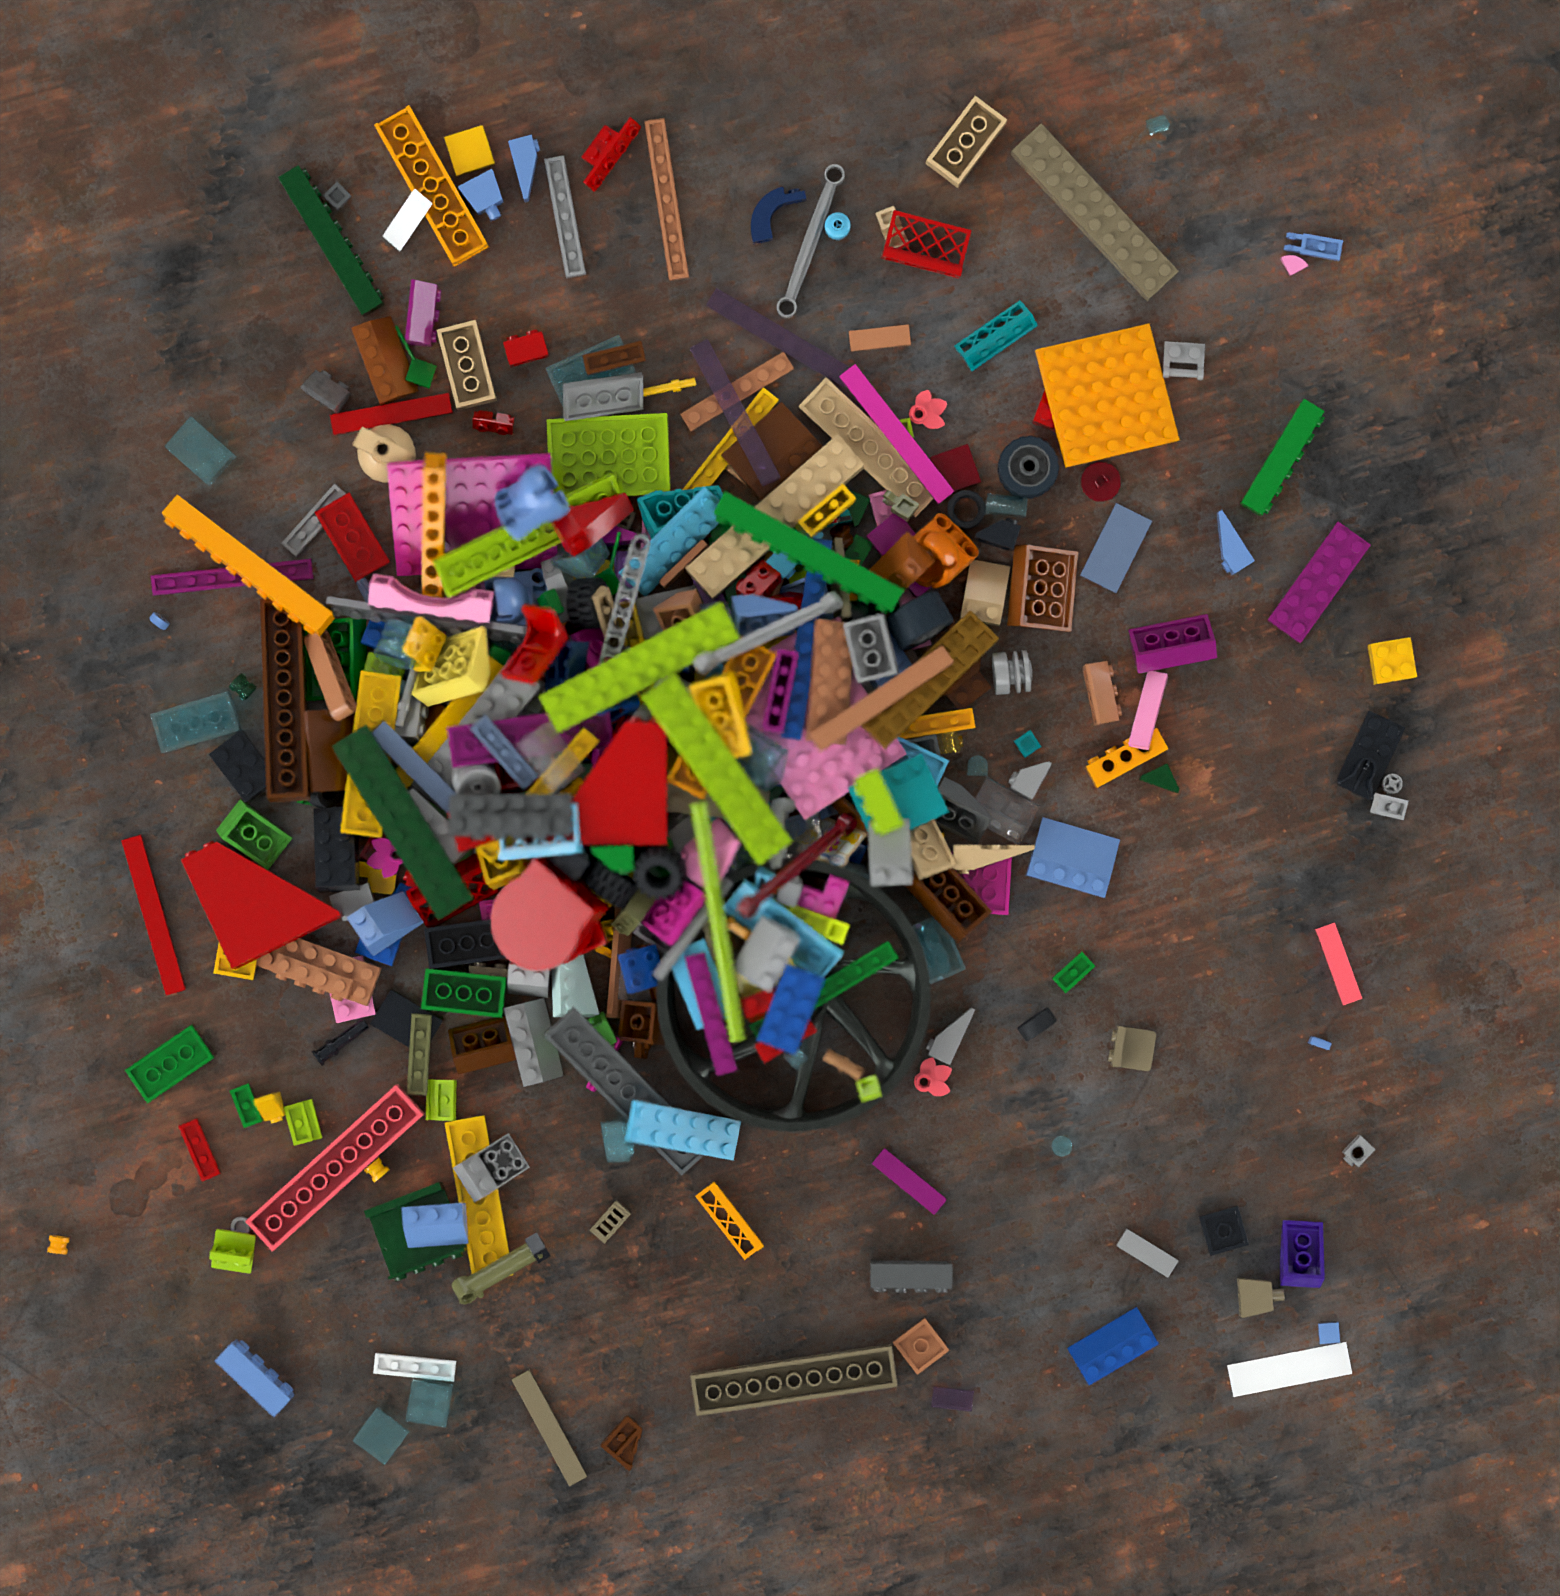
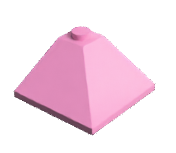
[680,817,740,889]

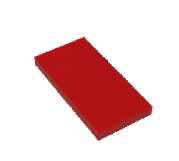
[314,492,390,582]

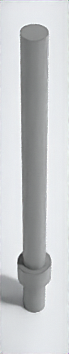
[395,659,418,728]

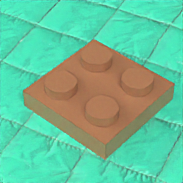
[893,1317,949,1375]

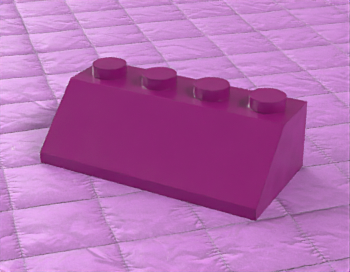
[1128,614,1217,674]

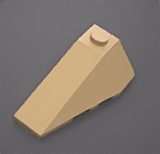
[953,845,1035,874]

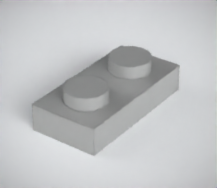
[1370,793,1408,820]

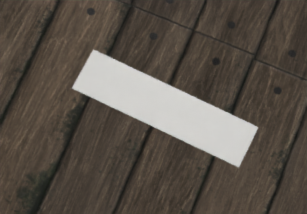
[1227,1342,1352,1397]

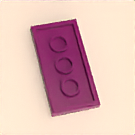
[865,513,932,598]

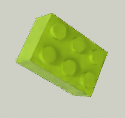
[853,769,904,837]

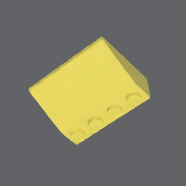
[411,626,490,707]

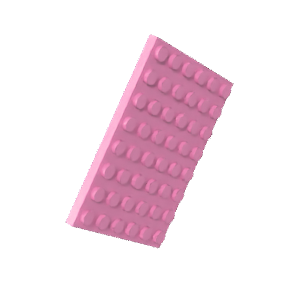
[745,632,907,821]

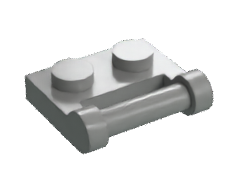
[1162,341,1205,380]

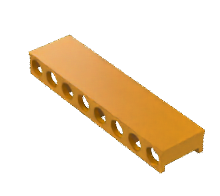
[374,105,489,267]
[422,452,446,598]
[668,636,777,800]

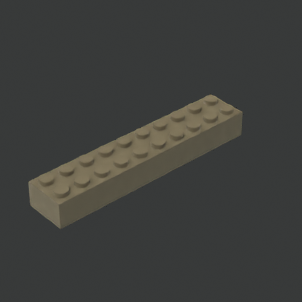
[1010,123,1179,302]
[690,1344,897,1416]

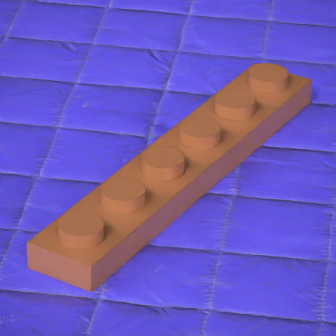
[680,351,794,432]

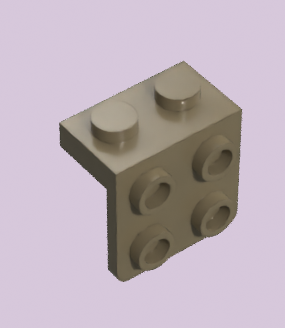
[1108,1026,1156,1071]

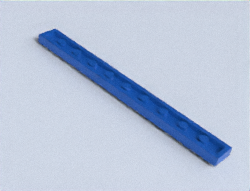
[780,537,832,741]

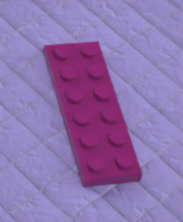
[1267,522,1371,643]

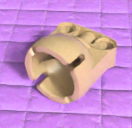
[352,424,416,483]

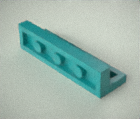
[954,300,1038,371]

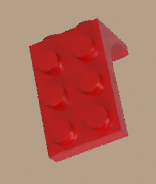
[500,604,569,685]

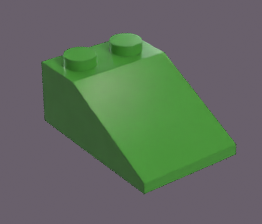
[216,799,292,870]

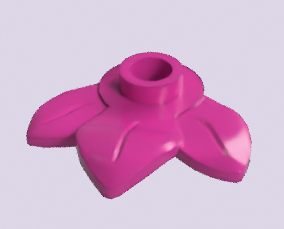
[367,838,403,878]

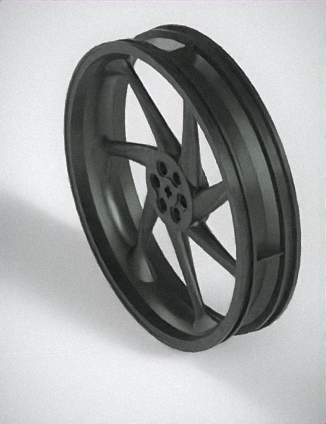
[657,859,931,1132]

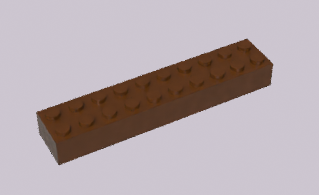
[260,599,311,803]
[831,792,992,944]

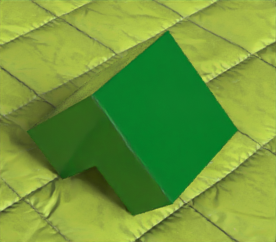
[537,588,565,617]

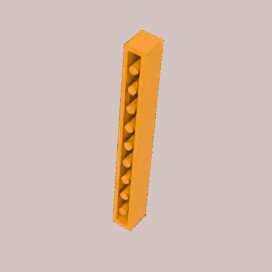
[162,495,335,637]

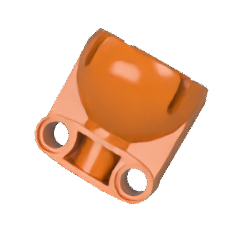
[913,513,979,588]

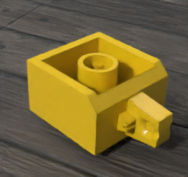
[476,839,531,890]

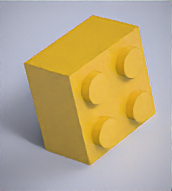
[1367,637,1417,685]

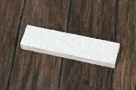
[373,1353,456,1382]

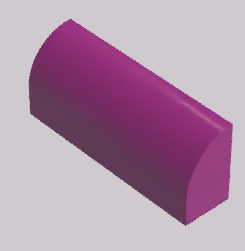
[762,649,799,735]

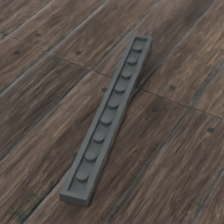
[326,596,527,644]

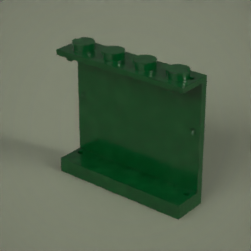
[364,1182,467,1282]

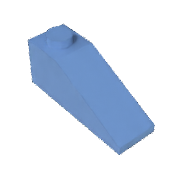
[508,135,540,202]
[1217,510,1255,575]

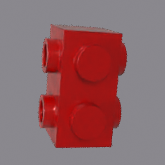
[736,559,782,598]

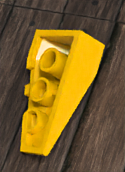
[689,671,752,758]

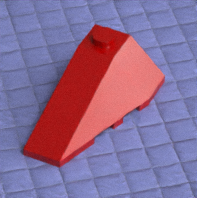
[551,493,634,557]

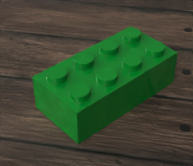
[421,968,508,1018]

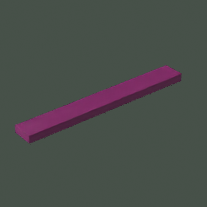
[150,559,314,596]

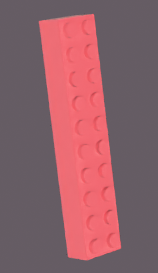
[245,1084,425,1252]

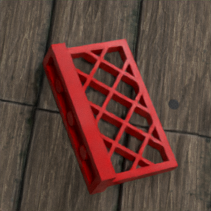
[881,210,972,279]
[406,853,499,928]

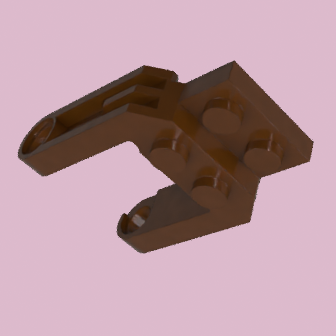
[903,621,992,710]

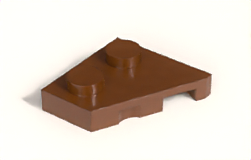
[600,1415,643,1471]

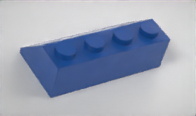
[1067,1307,1159,1385]

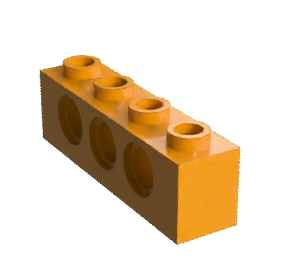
[1085,728,1168,788]

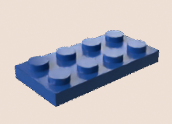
[757,964,825,1055]

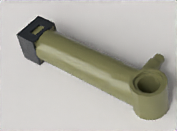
[451,1232,551,1304]

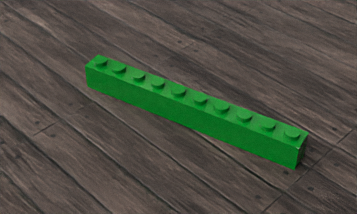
[713,492,904,614]

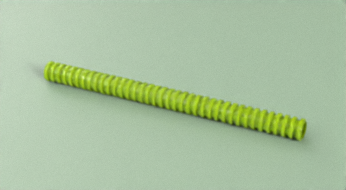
[690,801,747,1042]

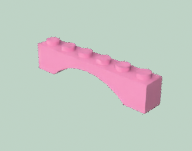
[368,574,494,623]

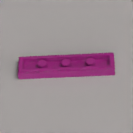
[871,1148,947,1215]

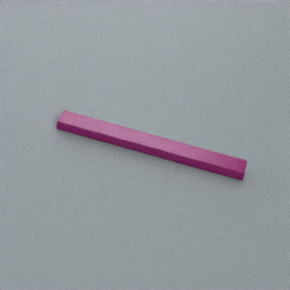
[839,364,954,504]

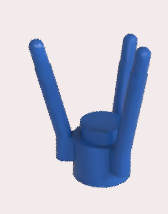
[597,693,640,723]

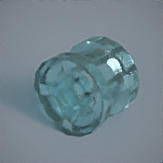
[783,1049,808,1070]

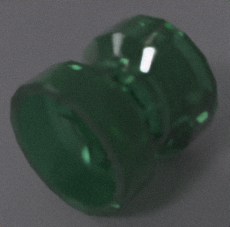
[228,673,257,701]

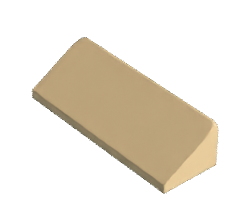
[592,586,620,647]

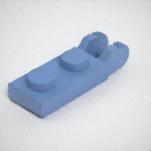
[1284,233,1343,261]

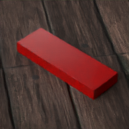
[178,1118,221,1182]

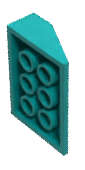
[848,753,949,833]

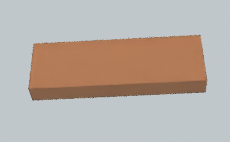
[849,324,911,352]
[659,540,709,589]

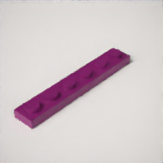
[684,952,737,1076]

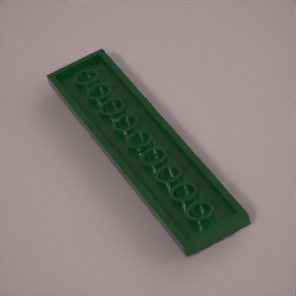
[332,725,474,920]

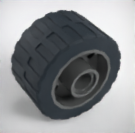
[997,436,1060,499]
[886,591,954,651]

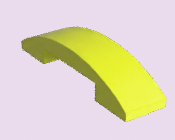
[774,897,850,944]

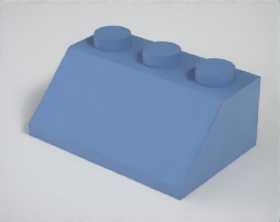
[402,1203,469,1248]

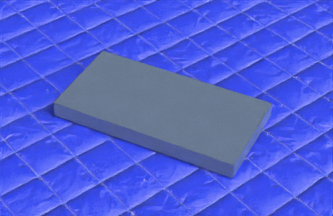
[1080,503,1152,593]

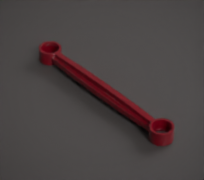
[737,813,857,919]

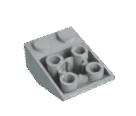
[453,1133,530,1202]

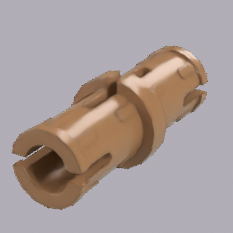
[823,1049,865,1080]

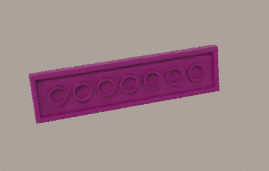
[446,707,613,768]

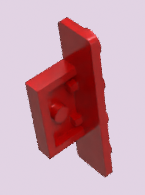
[581,117,641,192]

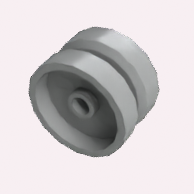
[451,763,500,795]

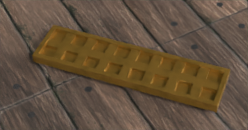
[861,610,999,750]

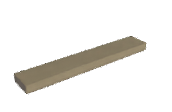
[511,1369,587,1486]

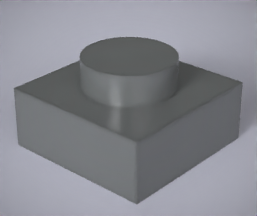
[323,182,352,211]

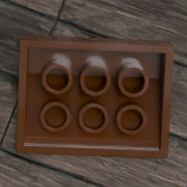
[721,402,823,501]
[304,710,355,792]

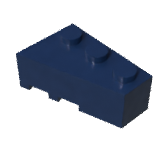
[545,642,590,692]

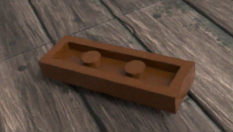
[582,341,646,376]

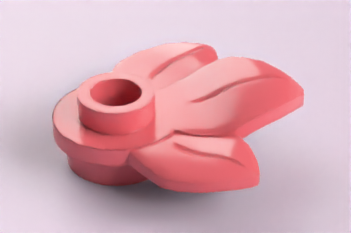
[909,390,947,429]
[914,1057,952,1096]

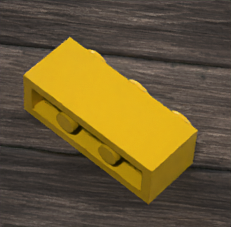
[795,483,856,539]

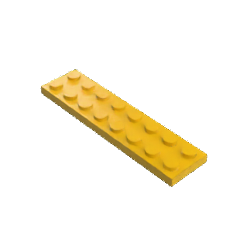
[340,671,401,838]
[444,1115,513,1275]

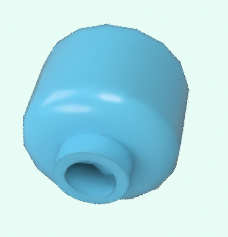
[824,212,851,240]

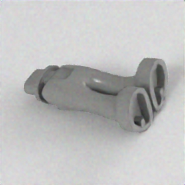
[768,798,796,871]

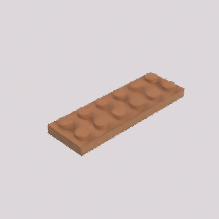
[805,619,853,745]

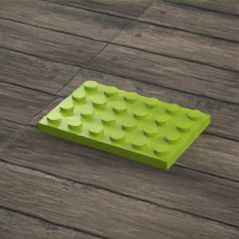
[547,413,671,497]

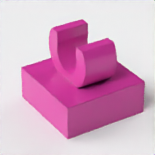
[479,899,496,920]

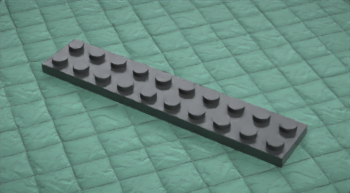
[544,1007,704,1176]

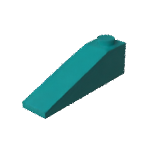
[637,485,723,539]

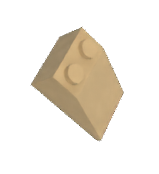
[959,560,1010,626]

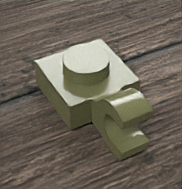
[882,490,919,522]

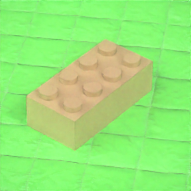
[926,96,1007,188]
[437,320,497,411]

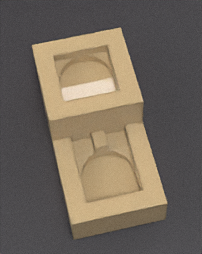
[875,206,910,249]

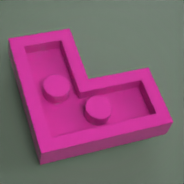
[797,874,850,920]

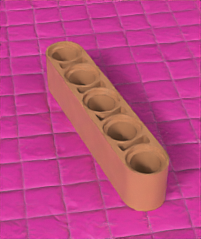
[303,630,357,721]

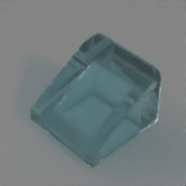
[1145,115,1170,135]

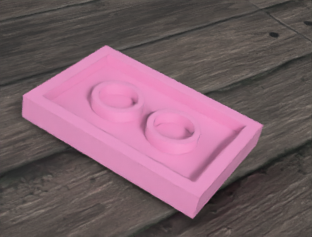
[330,955,376,1023]

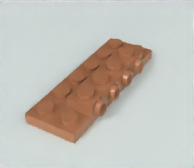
[256,938,382,1006]

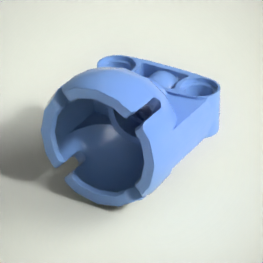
[495,464,569,540]
[484,568,548,627]

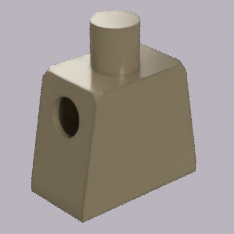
[1237,1277,1284,1318]

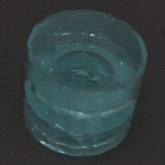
[374,619,416,670]

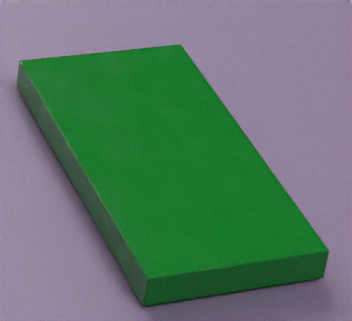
[125,1025,215,1104]

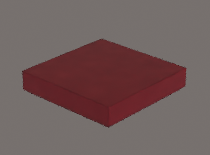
[930,444,981,492]

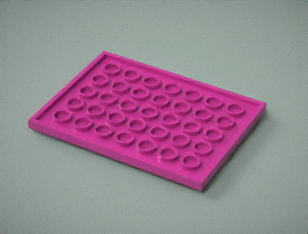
[387,453,558,576]

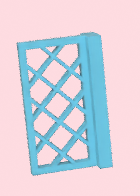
[498,803,583,860]

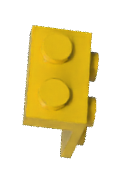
[403,617,447,672]

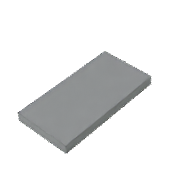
[563,372,643,421]

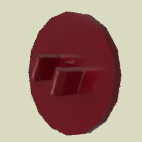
[1081,462,1121,502]

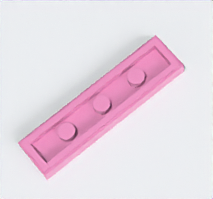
[1128,671,1168,750]

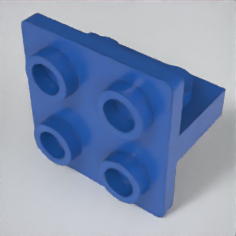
[618,944,661,994]

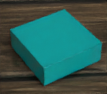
[1013,730,1042,758]

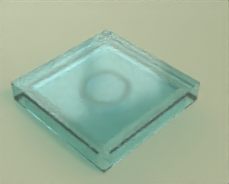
[353,1408,409,1465]

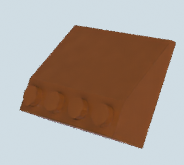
[1007,545,1078,632]

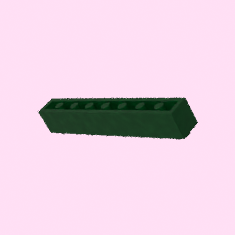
[278,165,384,317]

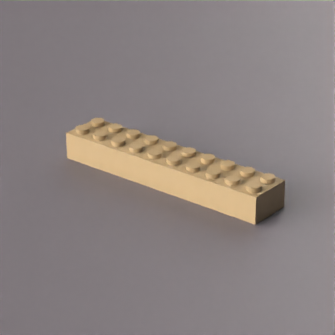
[686,434,865,601]

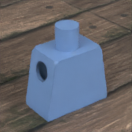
[458,169,503,221]

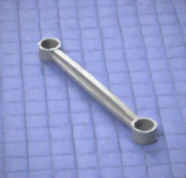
[777,164,845,318]
[693,592,843,674]

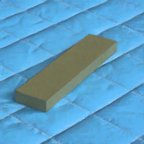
[406,1013,432,1096]

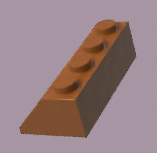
[351,316,419,405]
[869,531,935,614]

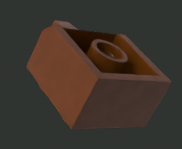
[618,1000,665,1059]

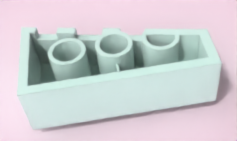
[551,955,599,1017]

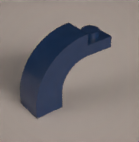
[751,187,806,245]

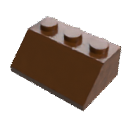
[448,1015,517,1075]

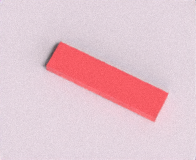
[1315,922,1362,1005]

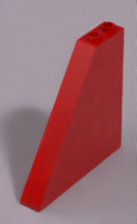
[544,717,668,845]
[181,841,344,970]

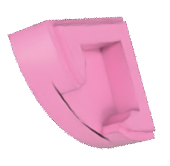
[1280,255,1308,276]

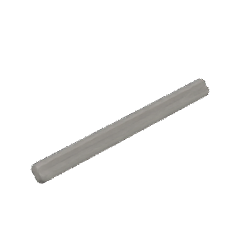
[653,877,733,980]

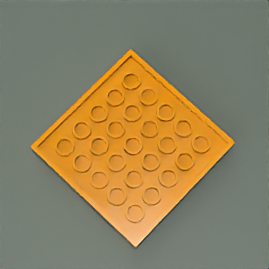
[1035,324,1179,468]

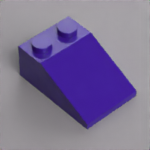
[1280,1220,1325,1288]

